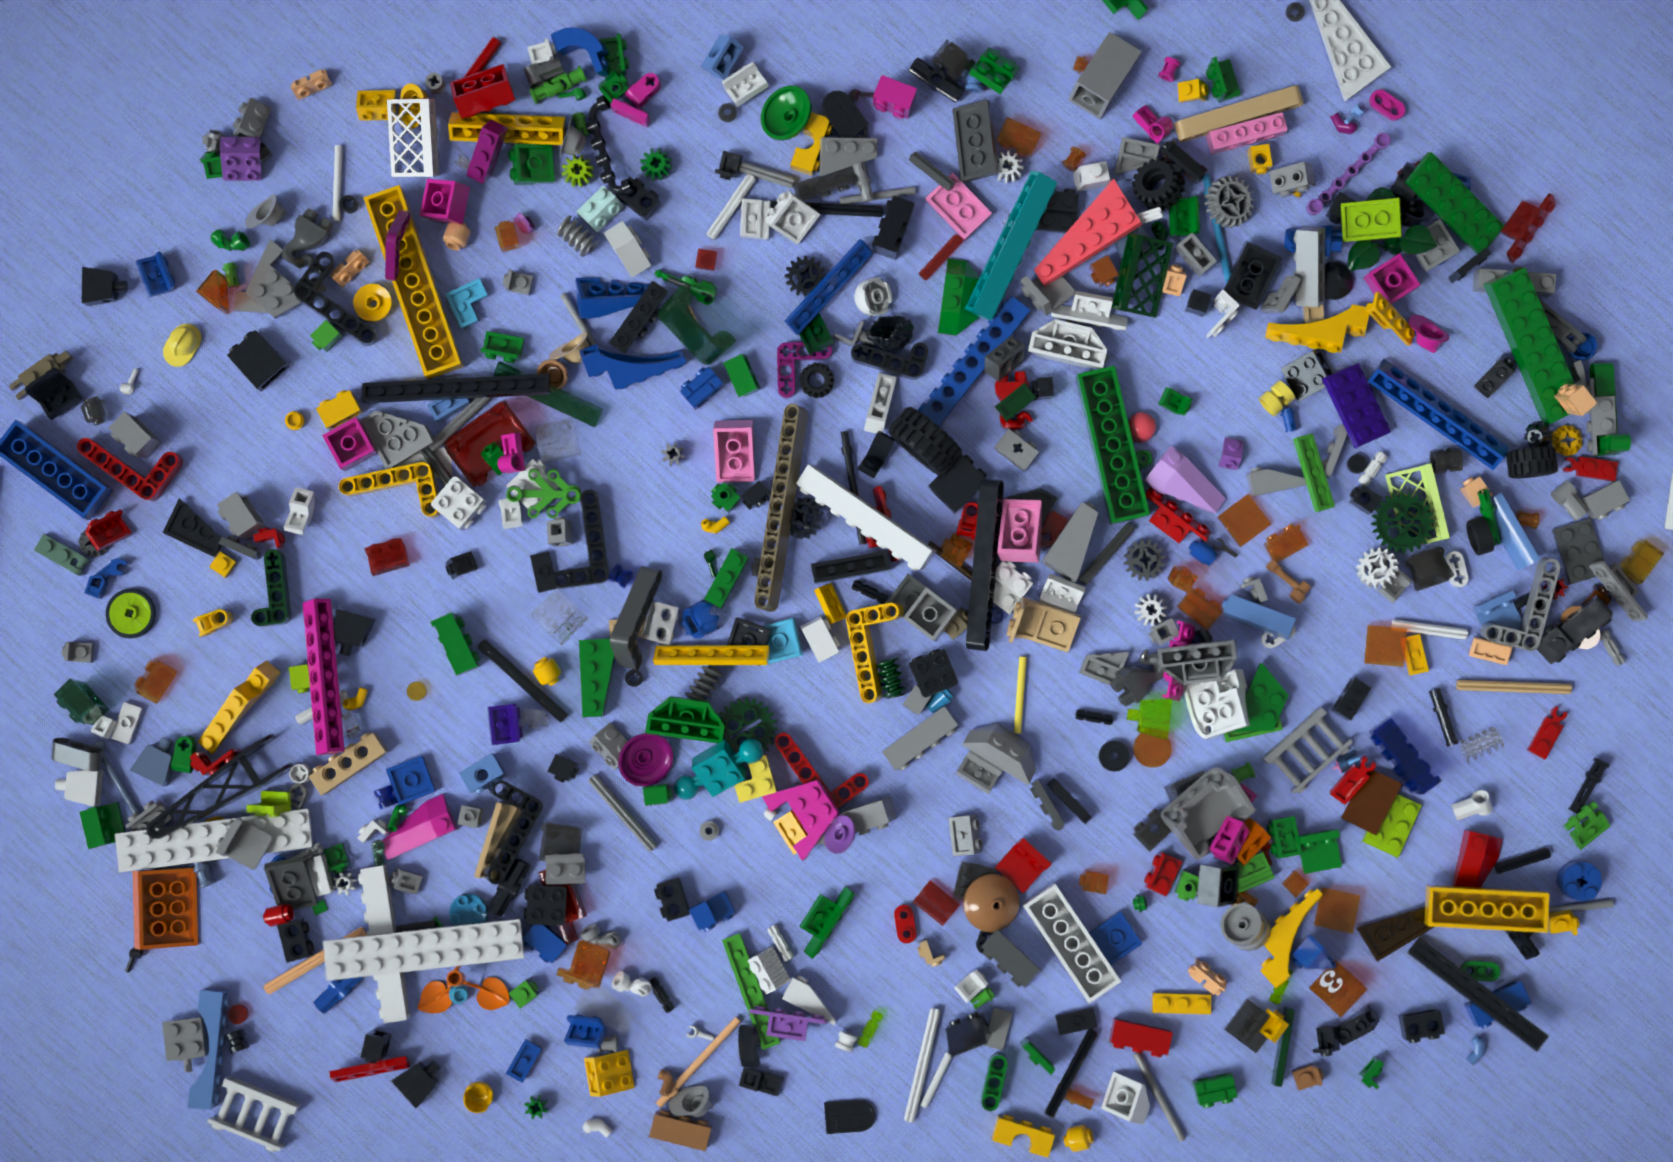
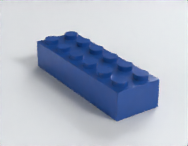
[0,419,113,520]

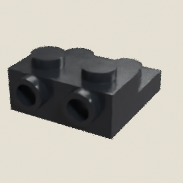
[1037,189,1079,233]

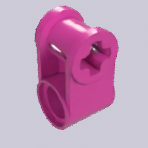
[625,73,661,109]

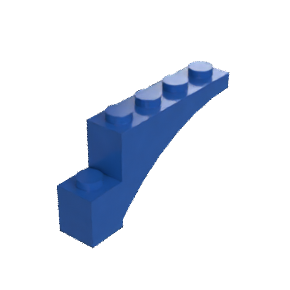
[579,344,686,390]

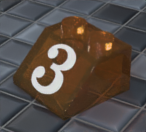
[1309,960,1368,1017]

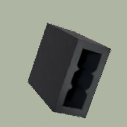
[227,330,290,392]
[928,454,987,514]

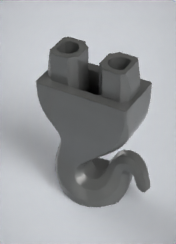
[282,208,333,269]
[1109,649,1164,707]

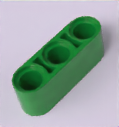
[981,1053,1007,1111]

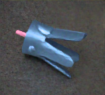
[1333,749,1361,774]

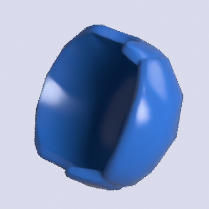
[1568,332,1598,361]

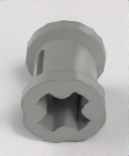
[425,73,445,94]
[597,1035,618,1053]

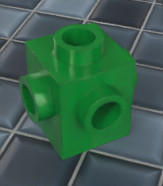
[711,482,741,513]

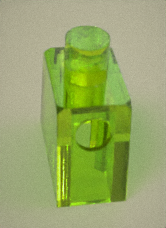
[1126,699,1172,740]

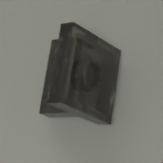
[1224,998,1270,1053]

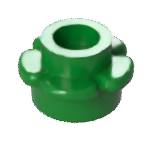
[1136,449,1153,468]
[1133,894,1147,913]

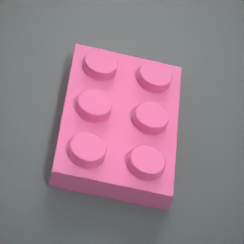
[925,173,992,241]

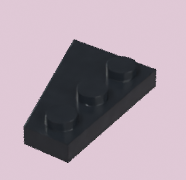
[162,498,222,557]

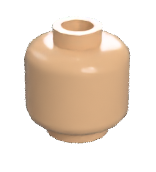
[443,222,471,251]

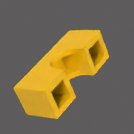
[790,112,833,176]
[991,1114,1055,1158]

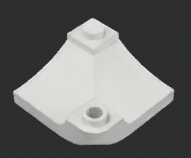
[1183,669,1250,739]

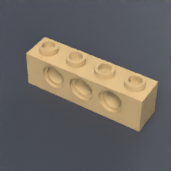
[308,732,389,796]

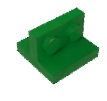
[79,802,126,849]

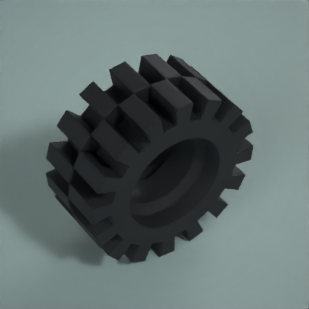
[800,362,834,398]

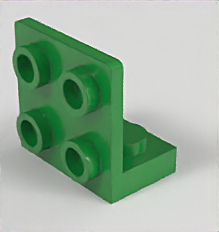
[1206,57,1241,103]
[1299,829,1342,874]

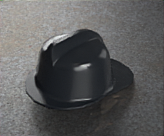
[1400,199,1435,228]

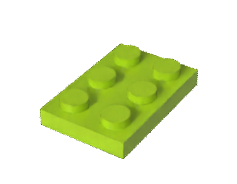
[1341,198,1402,243]
[1361,795,1422,858]

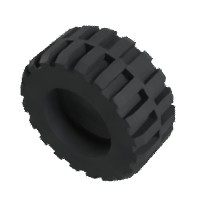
[889,406,962,476]

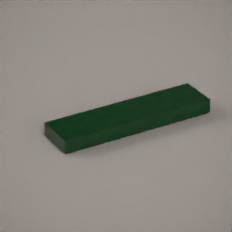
[1271,1007,1295,1087]

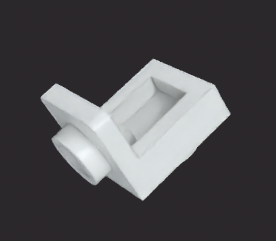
[527,38,557,64]
[499,498,523,529]
[358,819,390,843]
[954,970,988,1003]

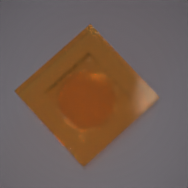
[1281,870,1309,897]

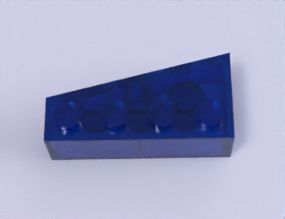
[1368,718,1442,795]

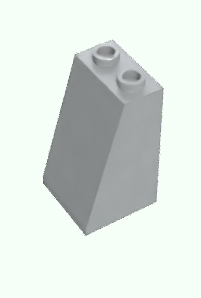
[1068,32,1142,119]
[1041,502,1098,583]

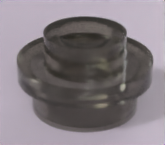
[1285,2,1305,22]
[718,103,737,122]

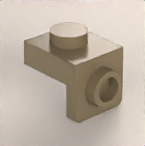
[945,607,969,640]

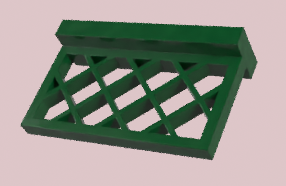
[1111,233,1173,318]

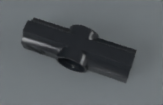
[908,57,965,103]
[487,858,531,917]

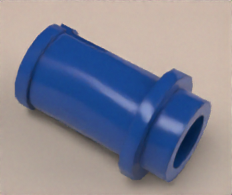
[1280,408,1298,432]

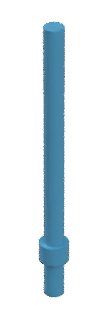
[1202,174,1231,283]

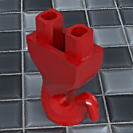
[994,371,1033,430]

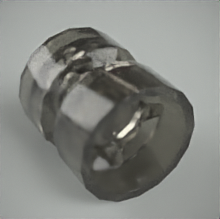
[1429,446,1463,475]

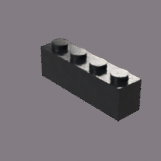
[811,551,890,584]
[1537,595,1613,665]

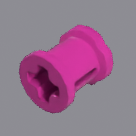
[1158,57,1181,82]

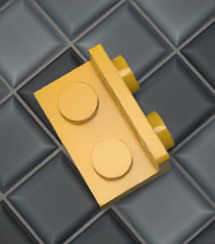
[356,90,397,121]
[773,810,808,854]

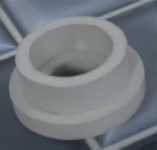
[699,821,719,841]

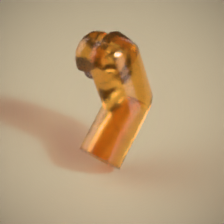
[1231,891,1259,907]

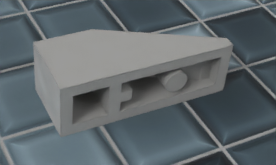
[1246,467,1307,497]

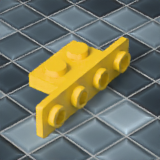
[1366,292,1415,346]

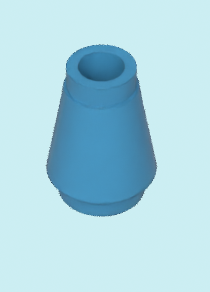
[926,689,954,713]

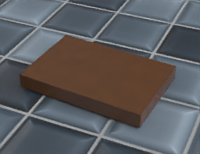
[1341,770,1403,836]

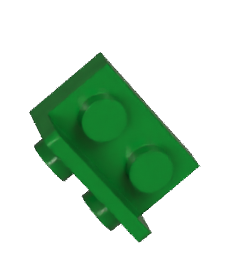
[1267,816,1302,858]

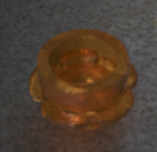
[1073,56,1088,74]

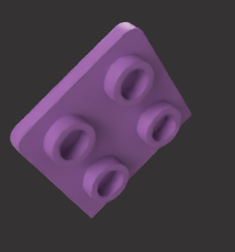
[220,137,262,181]

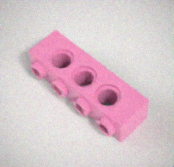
[1206,112,1288,155]

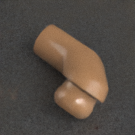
[658,1069,674,1097]

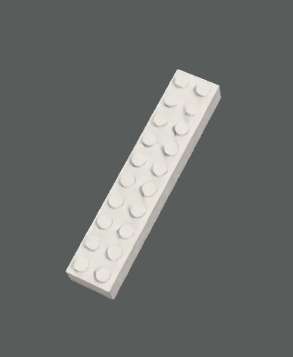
[323,918,525,981]

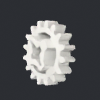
[1356,547,1400,590]

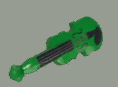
[655,269,717,305]

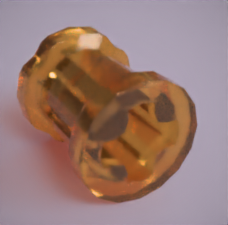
[1062,146,1086,172]
[1516,510,1540,529]

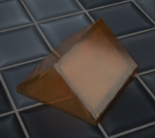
[196,270,230,315]

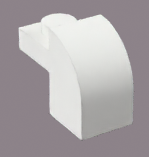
[284,487,315,535]

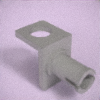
[832,321,874,347]

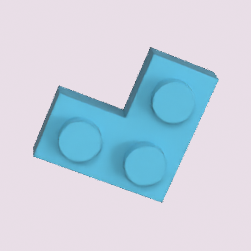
[445,278,488,329]

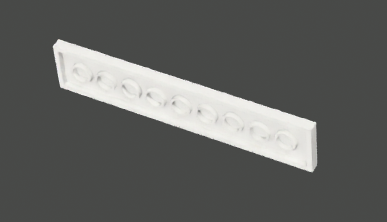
[115,809,313,872]

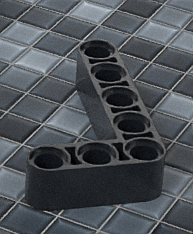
[294,252,376,346]
[552,490,609,589]
[483,778,543,884]

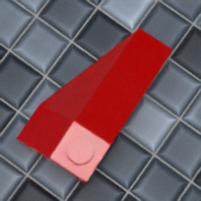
[1452,830,1503,888]

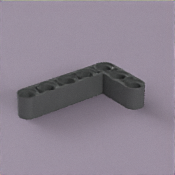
[610,566,662,670]

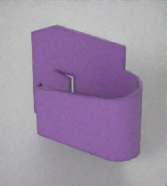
[513,212,535,234]

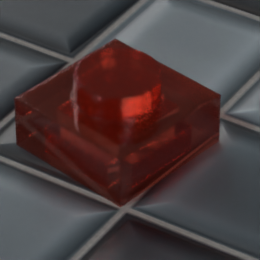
[695,249,717,271]

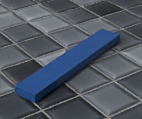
[784,239,873,335]

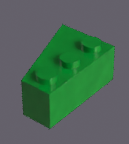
[430,612,481,676]

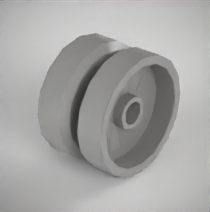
[1221,903,1270,951]

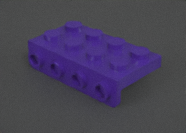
[1322,363,1391,448]

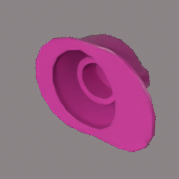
[1408,315,1449,353]

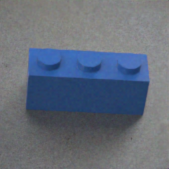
[1464,980,1531,1028]

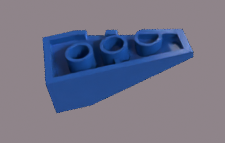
[575,277,649,319]
[1291,935,1337,969]

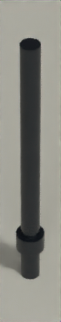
[840,431,867,545]

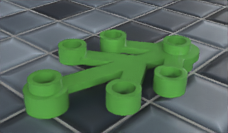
[506,468,582,518]

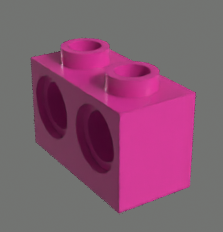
[1209,816,1250,865]

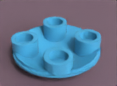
[449,893,488,926]

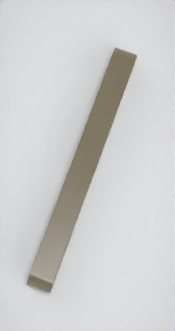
[754,403,808,612]

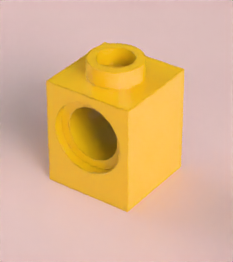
[1247,144,1273,175]

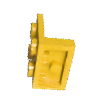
[584,1050,634,1097]

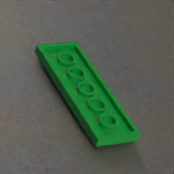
[1405,152,1504,254]

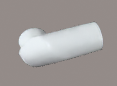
[583,1118,613,1137]

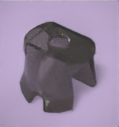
[1405,547,1455,591]

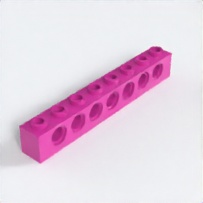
[302,599,345,755]

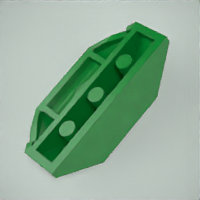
[938,258,980,336]
[645,696,725,743]

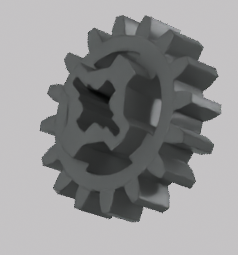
[1123,539,1165,581]

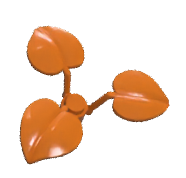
[418,965,510,1014]

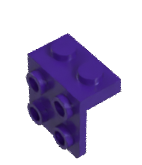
[487,703,523,745]

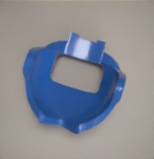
[680,599,720,639]

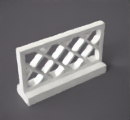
[387,98,439,177]

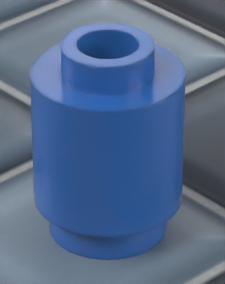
[1188,538,1218,566]

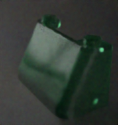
[658,284,737,365]

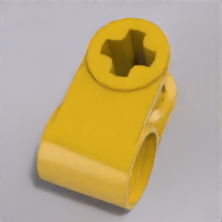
[193,609,233,637]

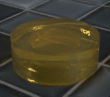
[407,682,427,701]

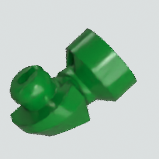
[210,229,251,251]

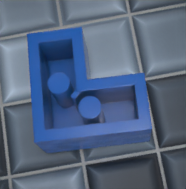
[689,890,736,932]

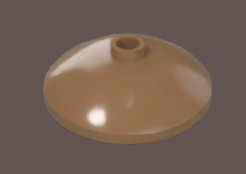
[963,874,1020,932]

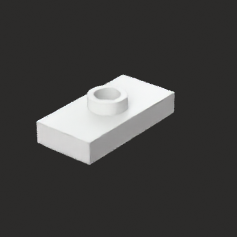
[111,702,143,745]

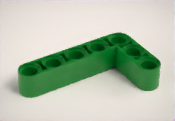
[1590,362,1631,456]

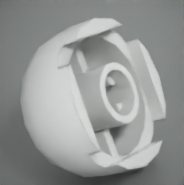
[854,277,892,316]

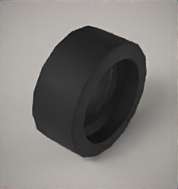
[1466,517,1494,556]

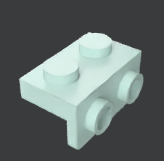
[576,186,624,232]

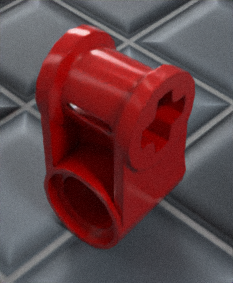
[956,502,978,540]

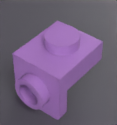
[1219,437,1244,470]

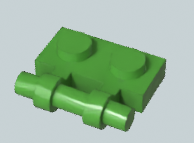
[1563,801,1611,850]

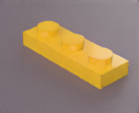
[1152,993,1211,1015]

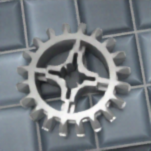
[1204,176,1255,228]

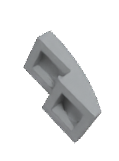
[1569,360,1586,388]

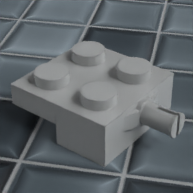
[162,1017,209,1073]

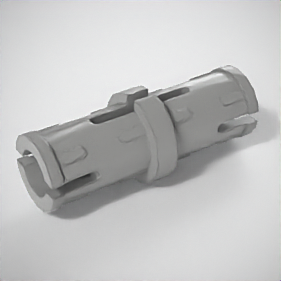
[853,162,875,203]

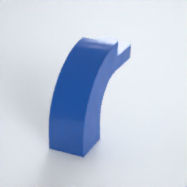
[550,28,610,77]

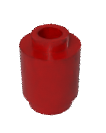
[263,904,294,927]

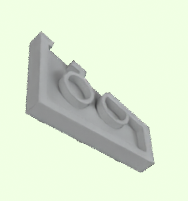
[820,137,877,176]

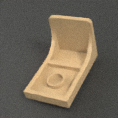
[1006,596,1081,652]

